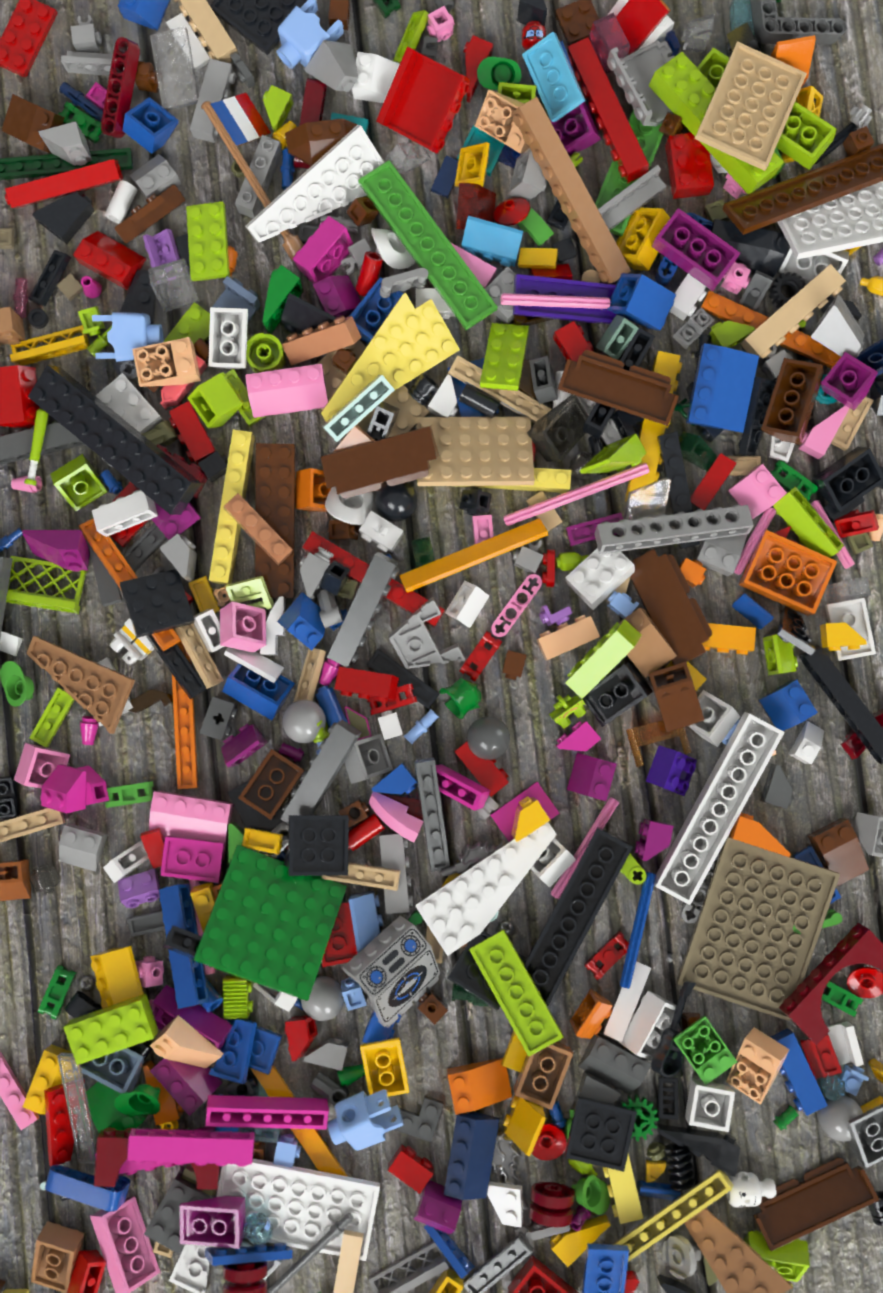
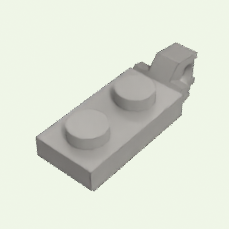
[515,1222,571,1241]

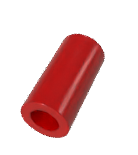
[355,251,383,297]
[348,813,386,851]

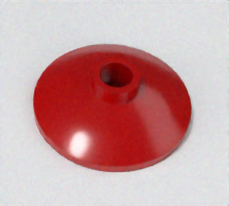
[493,197,530,226]
[847,967,883,998]
[531,1123,567,1161]

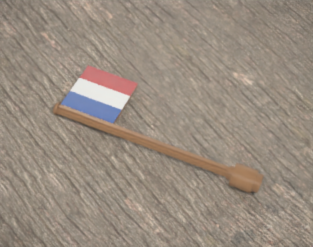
[201,92,304,261]

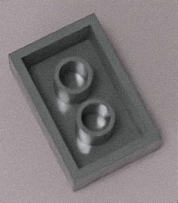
[144,1172,211,1254]

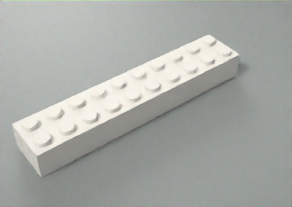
[654,712,785,905]

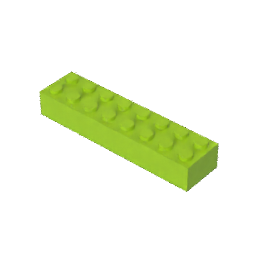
[697,47,837,170]
[649,52,784,194]

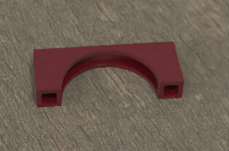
[779,922,883,1045]
[94,1127,220,1190]

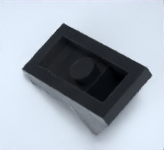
[611,410,644,439]

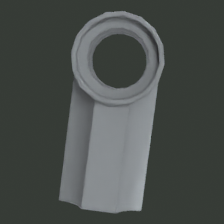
[317,589,343,628]

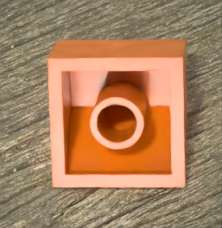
[295,468,331,512]

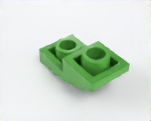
[517,207,554,246]

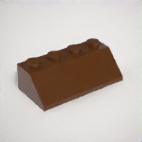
[761,358,824,445]

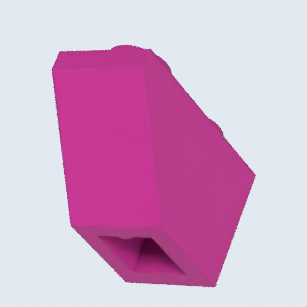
[555,721,601,751]
[77,766,109,805]

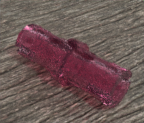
[13,278,29,318]

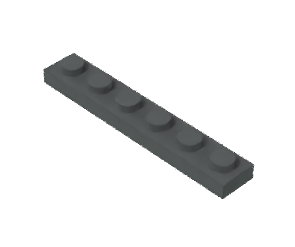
[414,758,450,872]

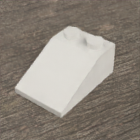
[352,52,400,103]

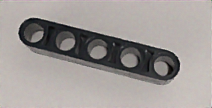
[65,991,153,1061]

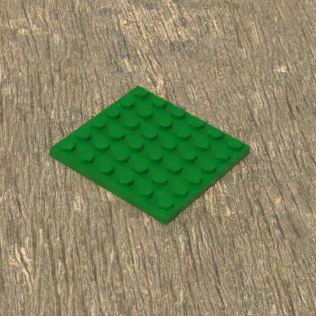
[193,845,347,1001]

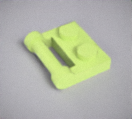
[225,576,274,609]

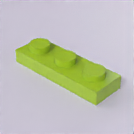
[393,10,429,64]
[225,369,265,427]
[29,687,75,748]

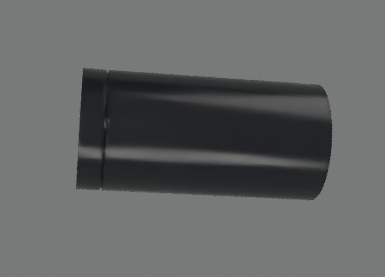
[459,384,501,418]

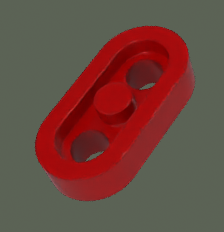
[542,549,555,588]

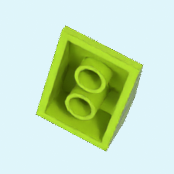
[579,433,647,474]

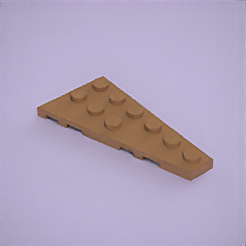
[26,636,135,734]
[684,1207,794,1293]

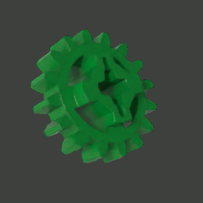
[621,1095,659,1141]

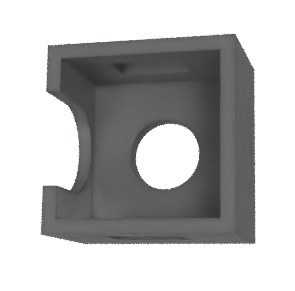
[422,36,438,61]

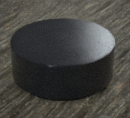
[28,308,49,329]

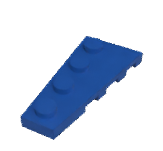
[205,1243,292,1266]

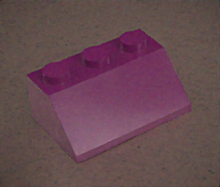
[150,1058,223,1116]

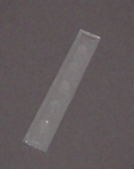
[57,1053,97,1164]

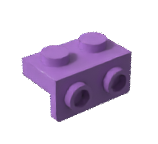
[143,228,182,274]
[539,605,572,627]
[118,868,160,908]

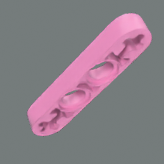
[491,574,542,638]

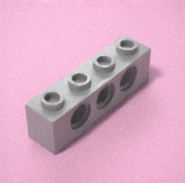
[235,135,282,218]

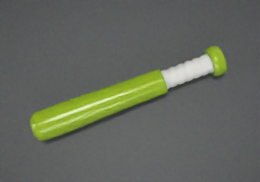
[24,409,49,486]

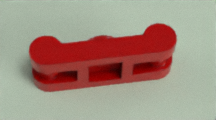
[459,631,503,682]
[367,683,417,716]
[584,931,629,980]

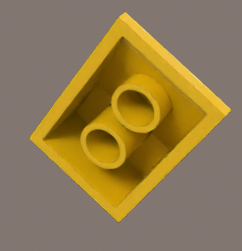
[360,1037,409,1097]
[503,1095,546,1157]

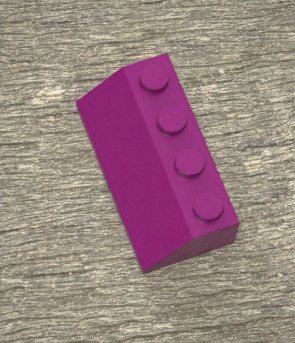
[151,985,232,1050]

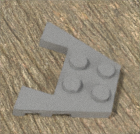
[389,597,465,669]

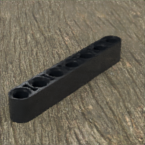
[800,644,883,764]

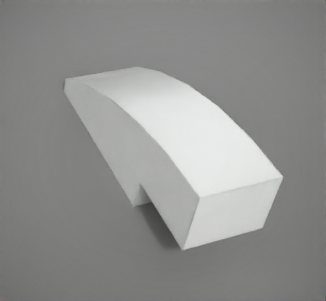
[260,597,286,655]

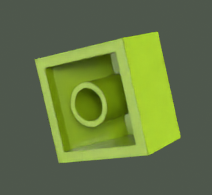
[50,454,108,512]
[762,634,798,675]

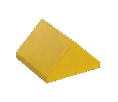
[455,142,490,191]

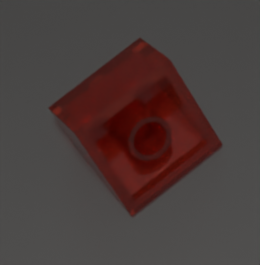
[456,183,496,229]

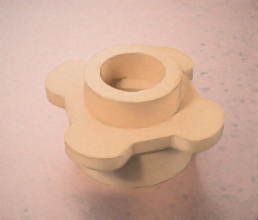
[213,585,231,607]

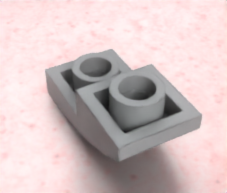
[673,307,715,349]

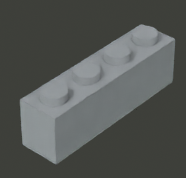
[190,59,236,143]
[379,833,413,914]

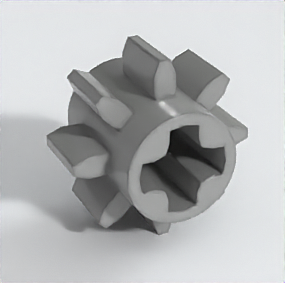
[849,103,872,128]

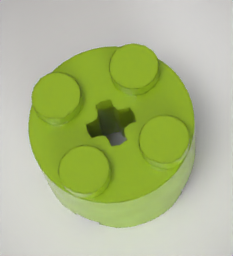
[246,333,286,373]

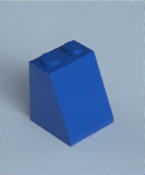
[607,273,676,330]

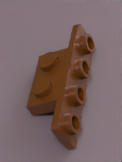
[114,185,185,244]

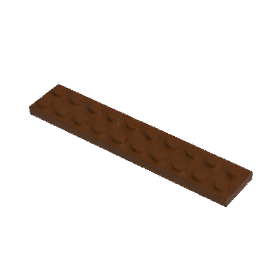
[722,144,883,235]

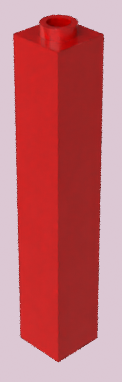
[5,159,124,209]

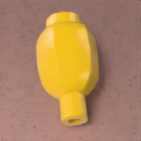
[859,276,883,296]

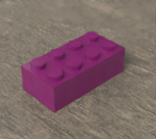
[652,208,740,291]

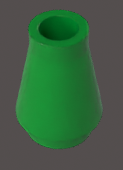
[337,1063,365,1087]

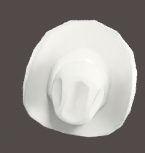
[371,228,415,269]
[325,486,374,525]

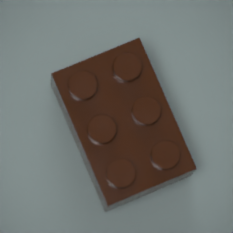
[238,749,304,820]

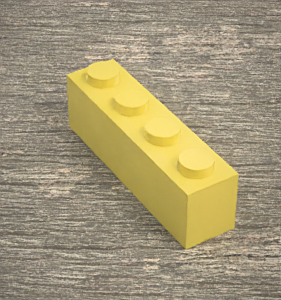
[602,1154,644,1224]

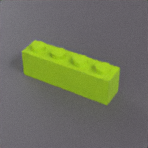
[773,486,845,558]

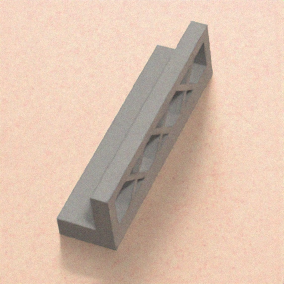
[61,51,143,76]
[598,165,666,231]
[368,1241,449,1293]

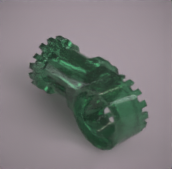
[452,983,489,1006]

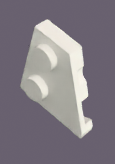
[487,1181,524,1228]

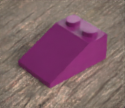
[549,102,601,155]
[152,502,202,540]
[22,530,90,572]
[221,723,268,767]
[180,1196,245,1249]

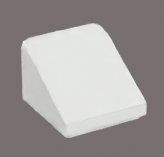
[0,631,23,656]

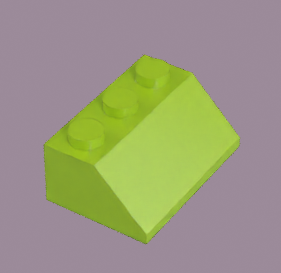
[744,1231,810,1282]

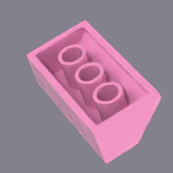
[245,364,328,418]
[90,1196,160,1293]

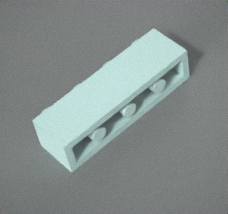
[322,375,395,442]

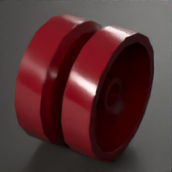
[529,1182,575,1227]
[223,1261,267,1293]

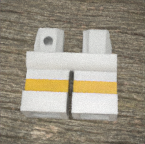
[109,618,154,665]

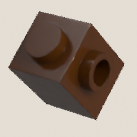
[418,990,448,1025]

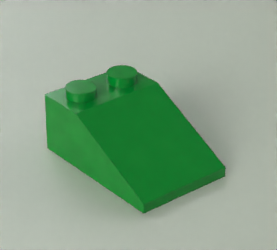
[262,265,304,334]
[82,1081,148,1133]

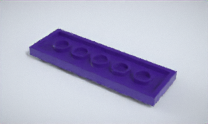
[513,274,620,324]

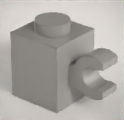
[71,15,102,53]
[341,238,373,275]
[761,345,793,381]
[512,540,544,574]

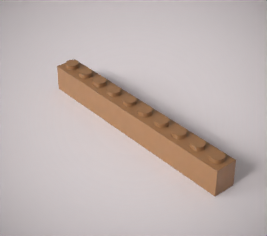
[511,97,631,284]

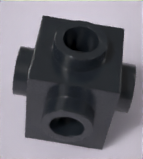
[459,487,492,516]

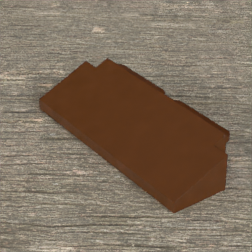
[558,350,679,426]
[321,426,439,499]
[630,549,712,665]
[753,1158,879,1251]

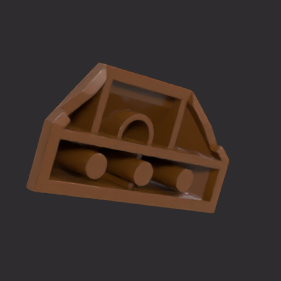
[285,118,358,166]

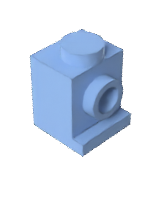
[607,591,639,619]

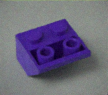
[646,745,697,796]

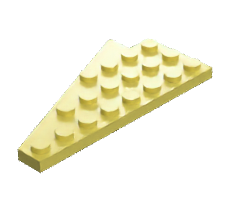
[321,293,460,422]

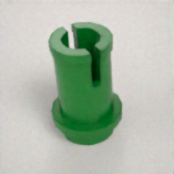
[773,1105,799,1131]

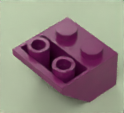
[634,819,674,861]

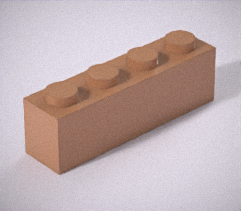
[282,316,361,366]
[224,493,293,566]

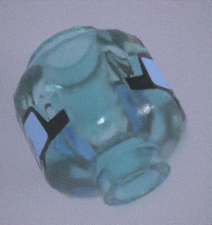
[244,1213,274,1245]

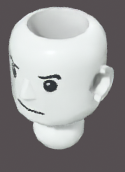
[726,1171,776,1208]

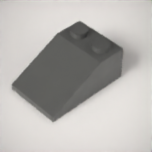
[848,1104,883,1168]

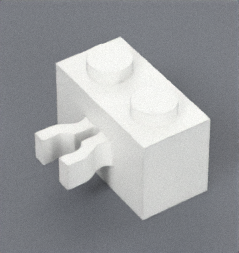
[359,511,404,553]
[193,609,224,652]

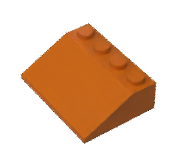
[738,530,837,616]

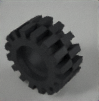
[769,272,805,309]

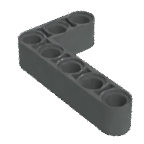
[750,0,847,45]

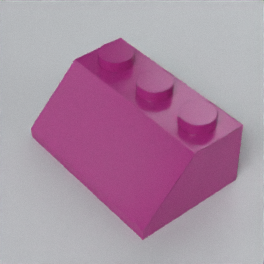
[293,216,353,284]

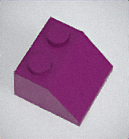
[312,275,361,318]
[821,352,878,411]
[566,753,617,801]
[413,1180,462,1234]

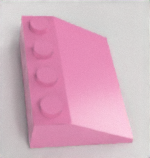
[149,790,234,861]

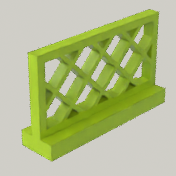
[6,556,87,614]

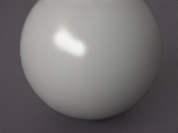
[282,700,326,743]
[301,976,344,1021]
[818,1095,863,1142]

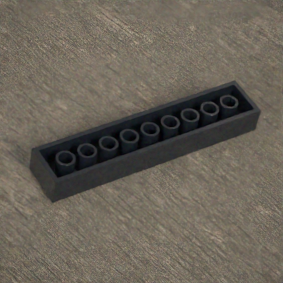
[28,365,202,515]
[524,826,633,1007]

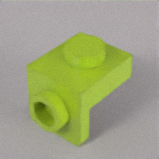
[78,306,105,337]

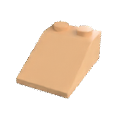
[150,1015,224,1069]

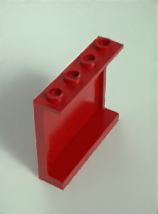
[376,46,471,154]

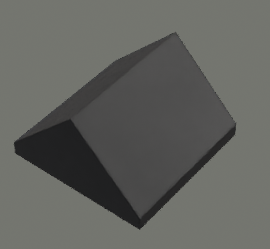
[517,0,547,27]

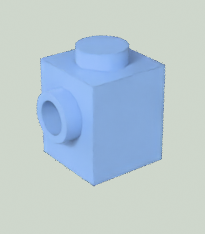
[273,1134,301,1168]

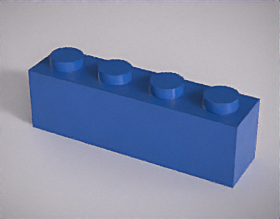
[770,1028,828,1116]

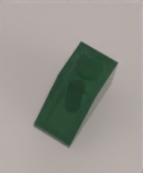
[679,432,717,472]
[411,537,435,568]

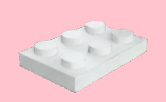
[825,598,876,661]

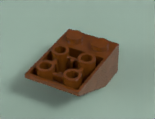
[648,662,705,732]

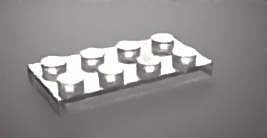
[150,26,199,111]

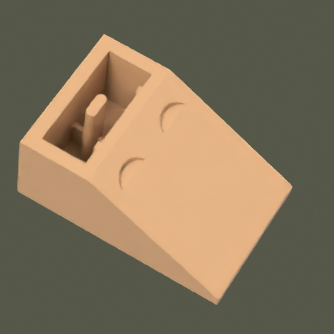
[475,89,529,153]
[132,337,201,387]
[726,1027,790,1105]

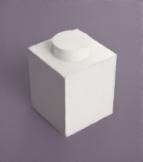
[378,710,403,740]

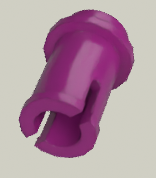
[279,742,305,763]
[570,1205,591,1231]

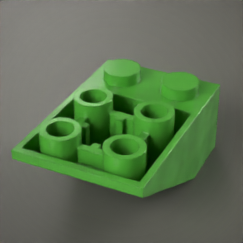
[673,1015,737,1085]

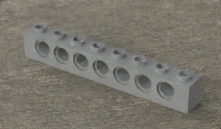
[594,505,754,554]

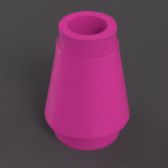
[81,276,102,298]
[318,658,341,687]
[80,716,99,745]

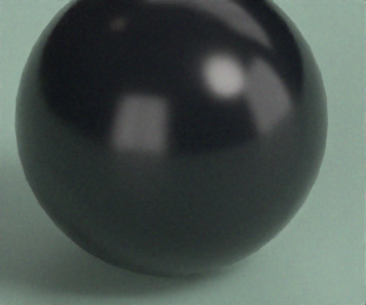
[375,482,417,522]

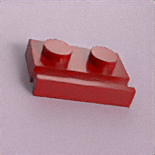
[800,1034,842,1080]

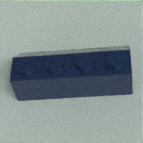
[444,1111,500,1200]

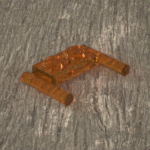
[626,720,692,767]

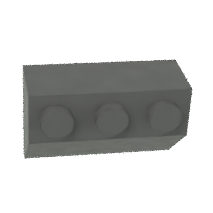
[578,1033,651,1095]

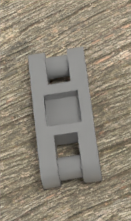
[379,268,428,298]

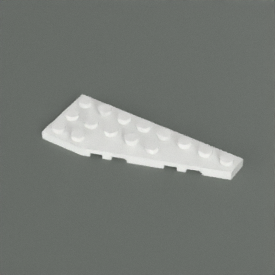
[246,125,384,242]
[415,822,557,956]

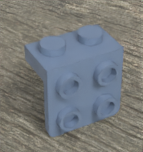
[209,276,261,322]

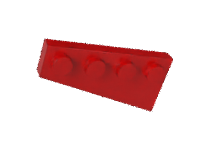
[44,1077,85,1166]

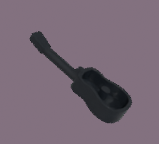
[651,981,696,1078]

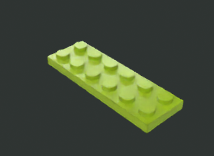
[469,929,564,1057]

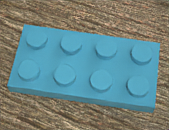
[522,32,586,122]

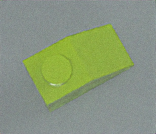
[263,85,294,132]
[709,320,756,348]

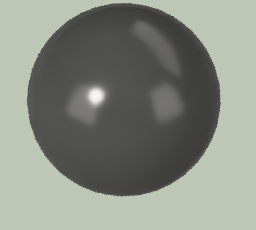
[467,716,510,760]

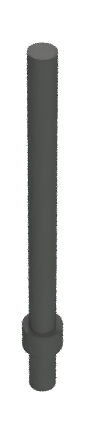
[267,1213,354,1293]

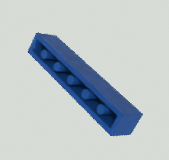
[159,884,209,1009]

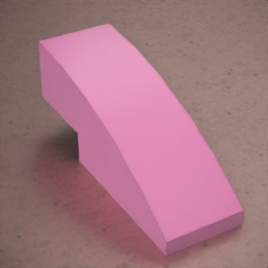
[368,792,424,843]

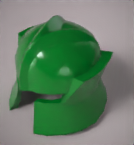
[439,678,481,719]

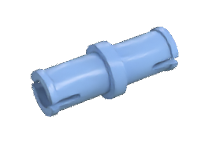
[404,709,439,744]

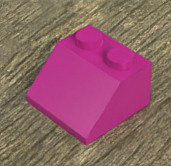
[40,764,86,813]

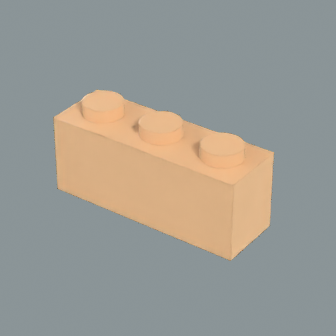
[537,615,600,661]

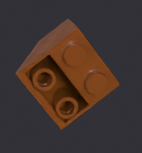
[0,859,31,901]

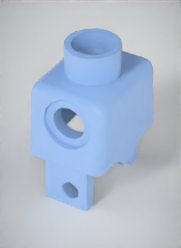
[277,0,344,69]
[92,312,164,362]
[327,1089,404,1151]

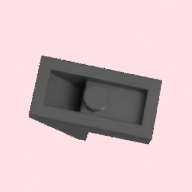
[738,270,774,311]

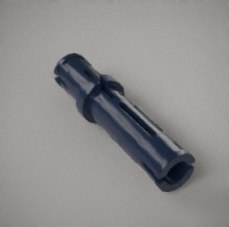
[59,82,103,122]

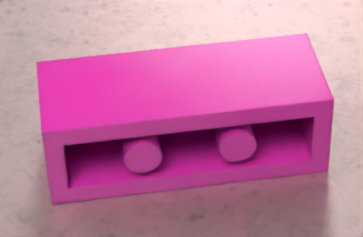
[436,764,491,811]

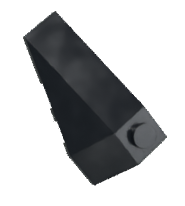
[711,219,789,278]
[657,1124,740,1177]

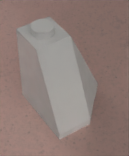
[305,40,359,92]

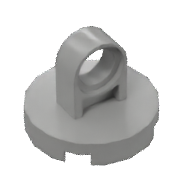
[662,1234,701,1279]

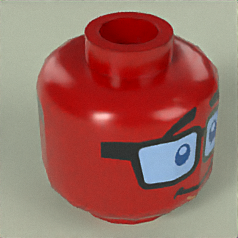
[522,21,546,50]

